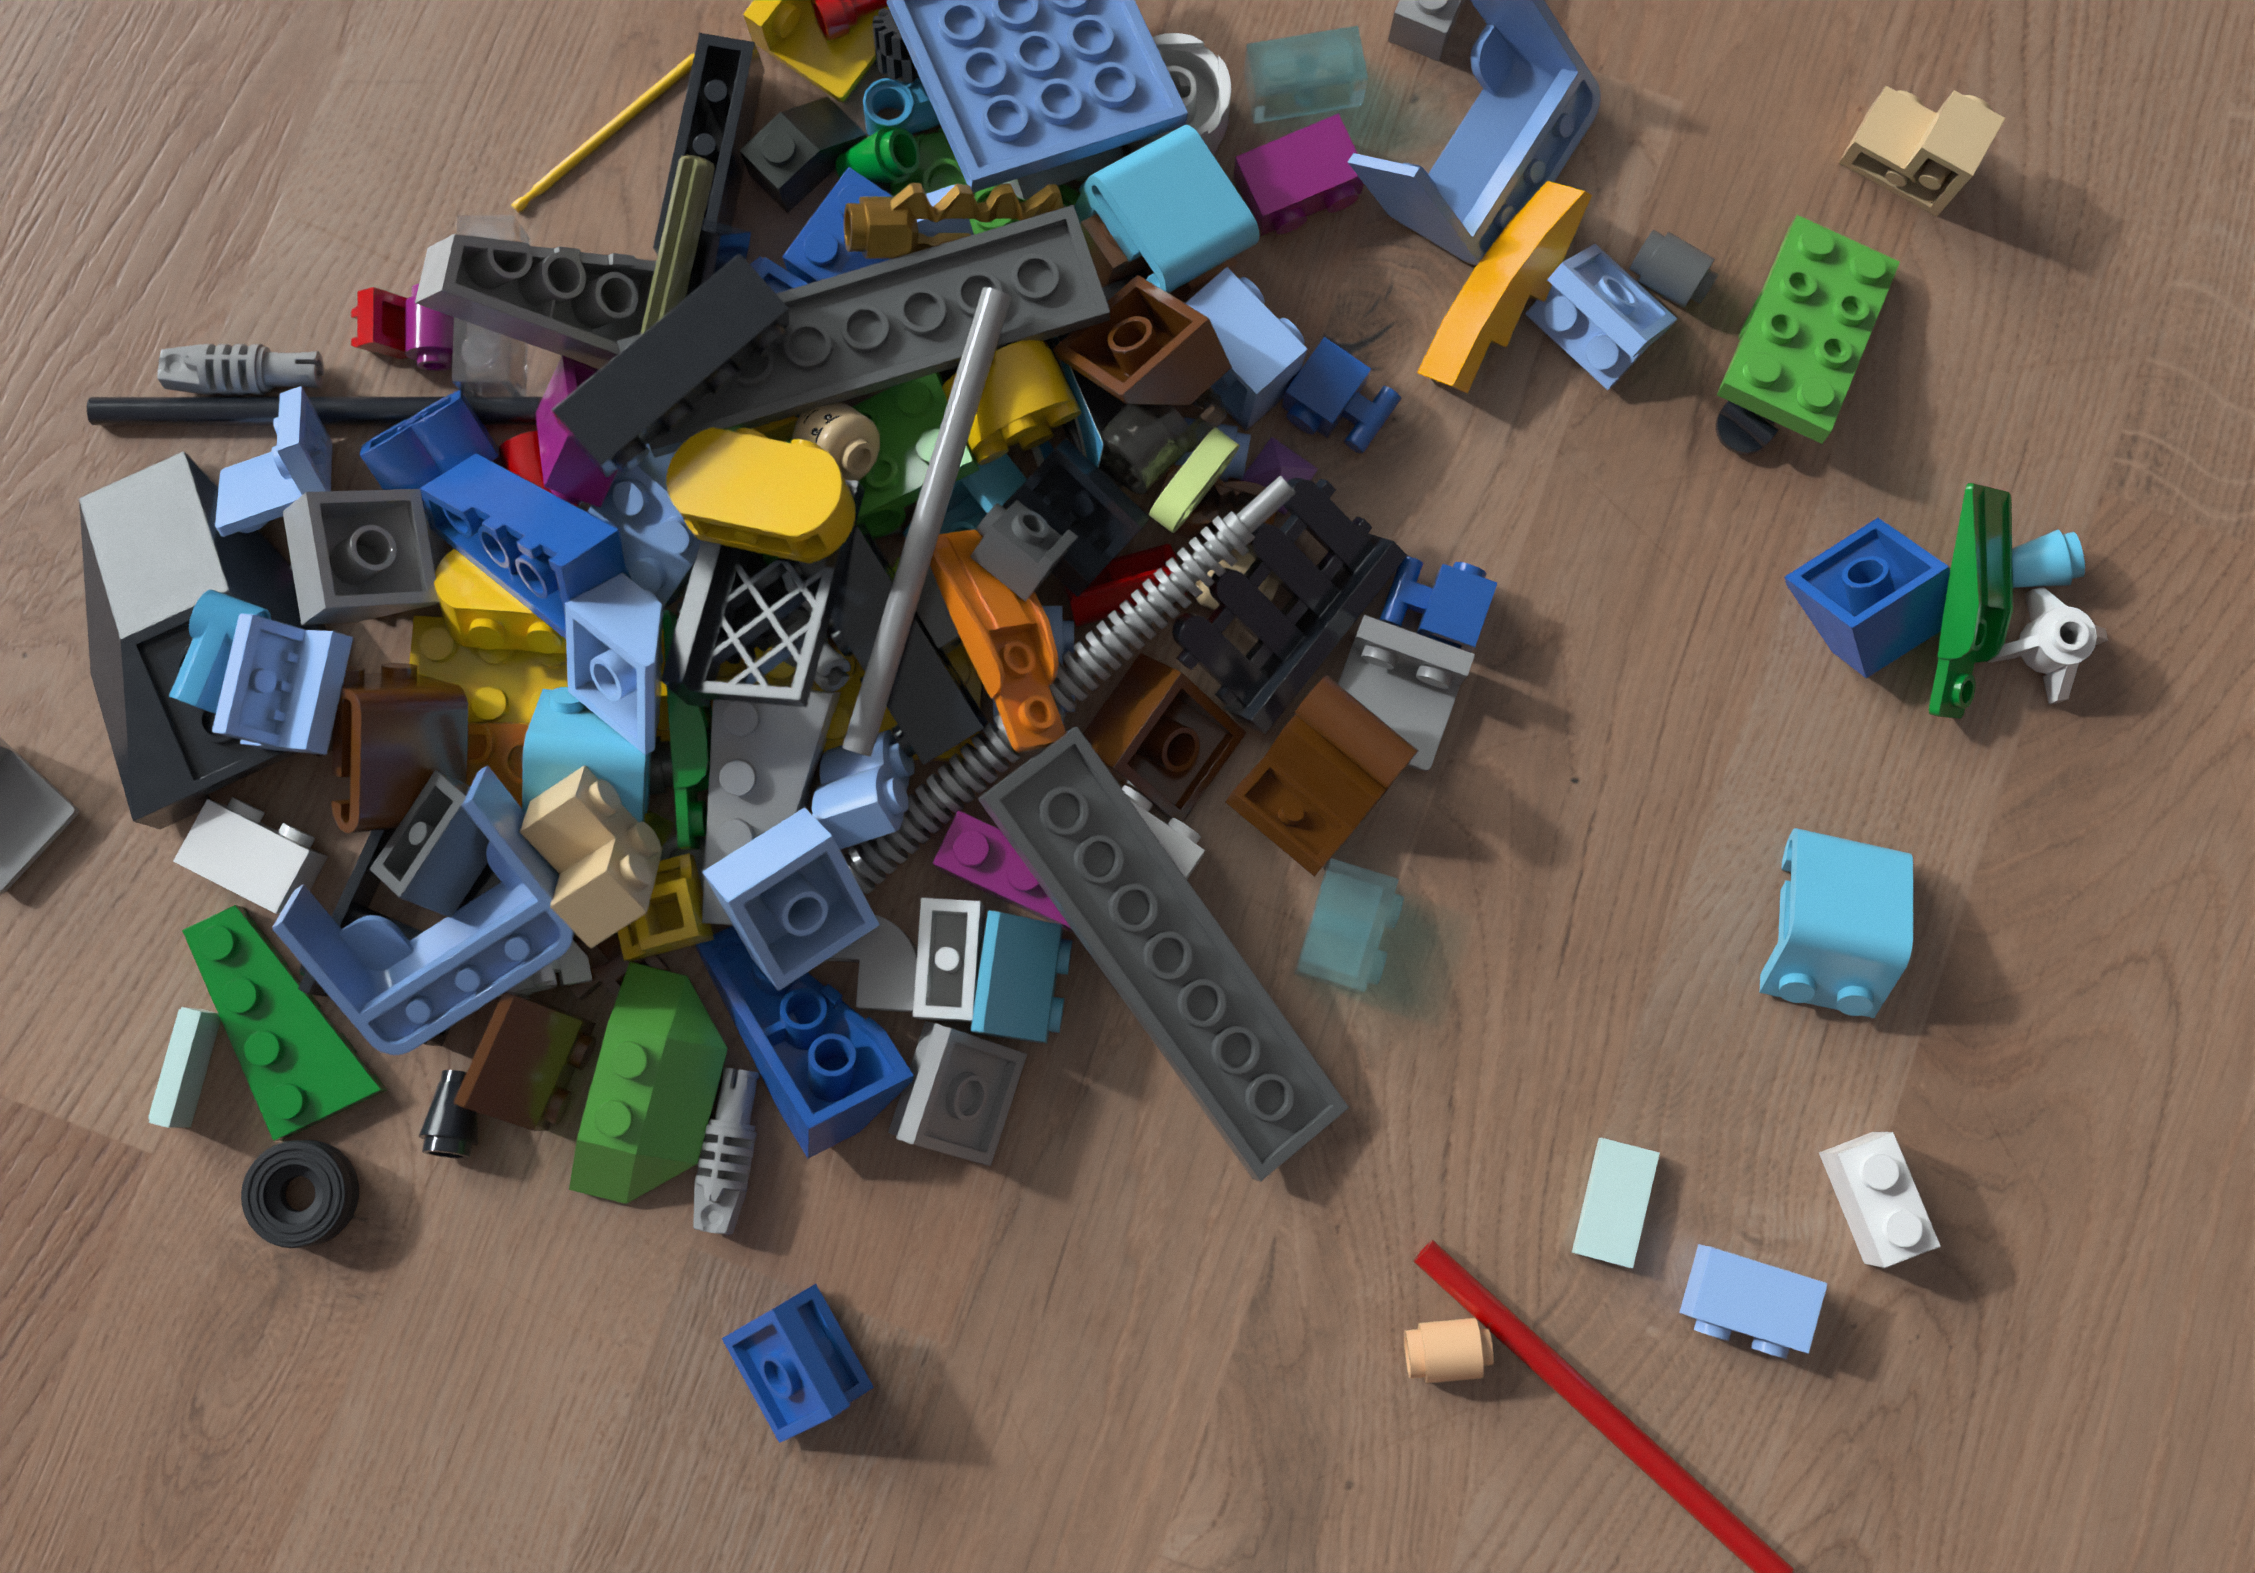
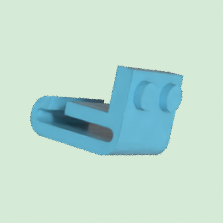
[1074,125,1259,293]
[522,687,660,822]
[1759,828,1913,1018]

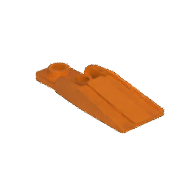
[930,529,1066,752]

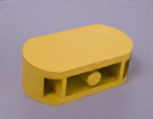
[666,427,855,563]
[434,549,567,654]

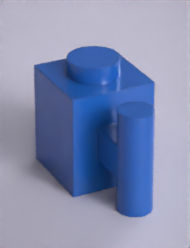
[1281,337,1401,454]
[1379,556,1497,653]

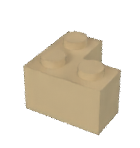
[1839,86,2005,217]
[520,765,663,948]

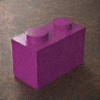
[1233,113,1364,236]

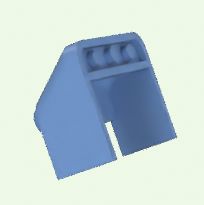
[1347,0,1600,266]
[272,765,575,1055]

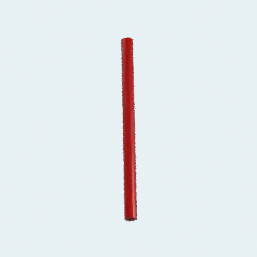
[1413,1240,1793,1573]

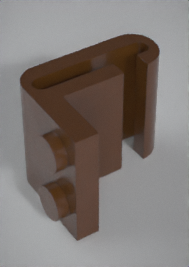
[332,663,468,833]
[1225,675,1419,877]

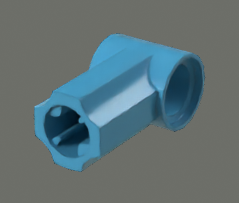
[863,78,941,136]
[169,590,271,714]

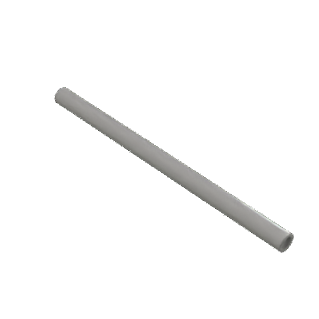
[842,287,1012,757]

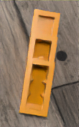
[1417,181,1592,394]

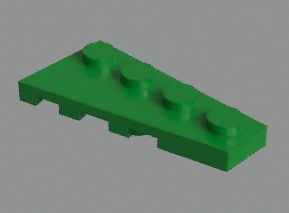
[182,905,387,1141]

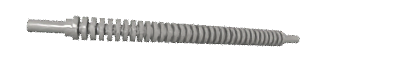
[843,475,1296,894]

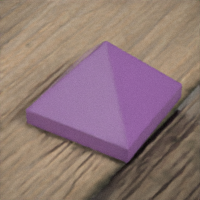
[1240,437,1318,515]

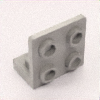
[1338,615,1475,772]
[0,737,79,895]

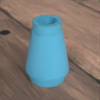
[2012,530,2085,588]

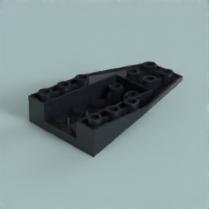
[79,451,333,830]

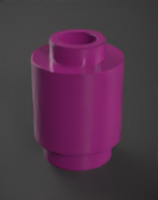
[405,283,464,371]

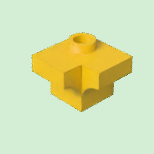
[617,853,714,962]

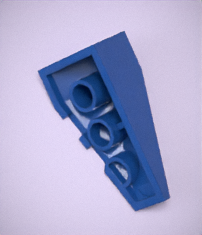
[696,926,914,1159]

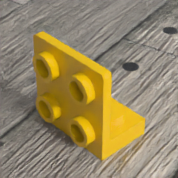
[743,0,890,102]

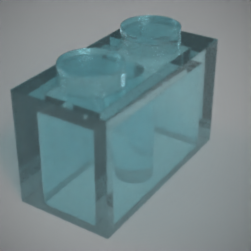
[1244,25,1368,123]
[1294,858,1404,994]

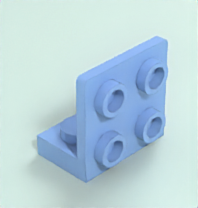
[215,386,332,536]

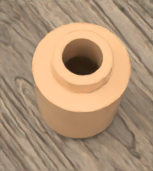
[1404,1318,1494,1384]

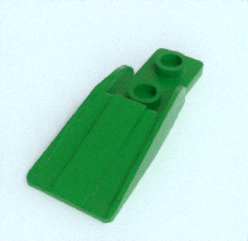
[1929,483,2013,719]
[663,610,713,850]

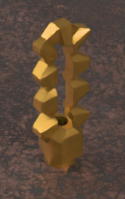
[844,183,1066,259]

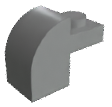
[825,915,917,1013]

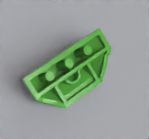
[569,961,728,1204]

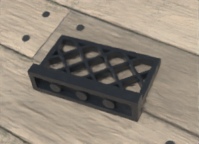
[661,480,865,707]

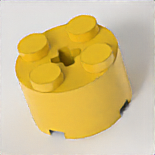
[942,340,1081,465]

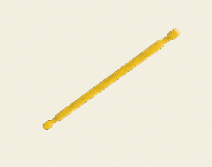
[511,53,695,213]

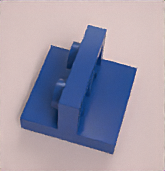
[722,1284,874,1443]

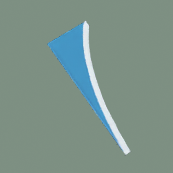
[1050,337,1104,468]

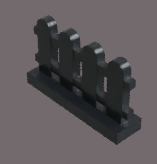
[1172,478,1407,734]

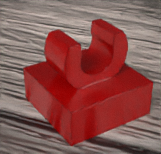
[351,287,408,360]

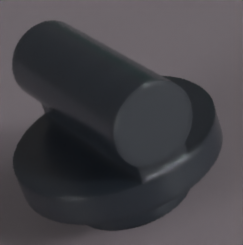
[1716,401,1779,455]

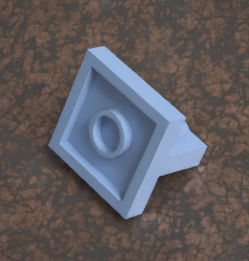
[1525,244,1677,390]
[212,614,353,755]

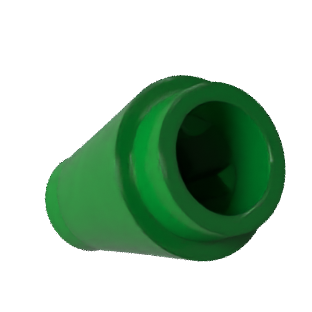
[836,126,920,184]

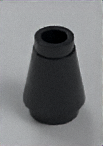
[418,1070,478,1159]

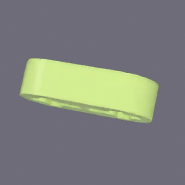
[1149,427,1240,533]

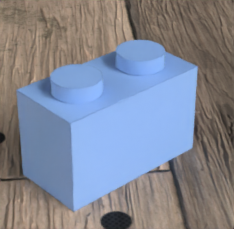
[1679,1244,1827,1359]

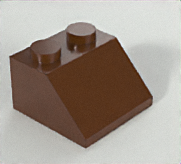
[1052,275,1232,405]
[1083,653,1247,822]
[453,991,596,1131]

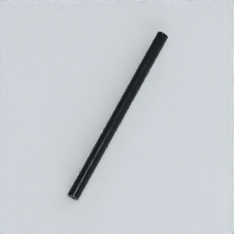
[87,396,543,425]

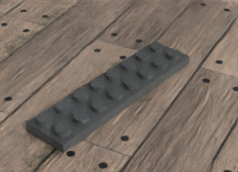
[617,205,1110,458]
[978,727,1349,1182]

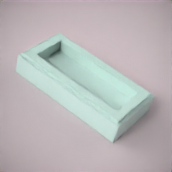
[148,1007,221,1128]
[1572,1138,1660,1269]

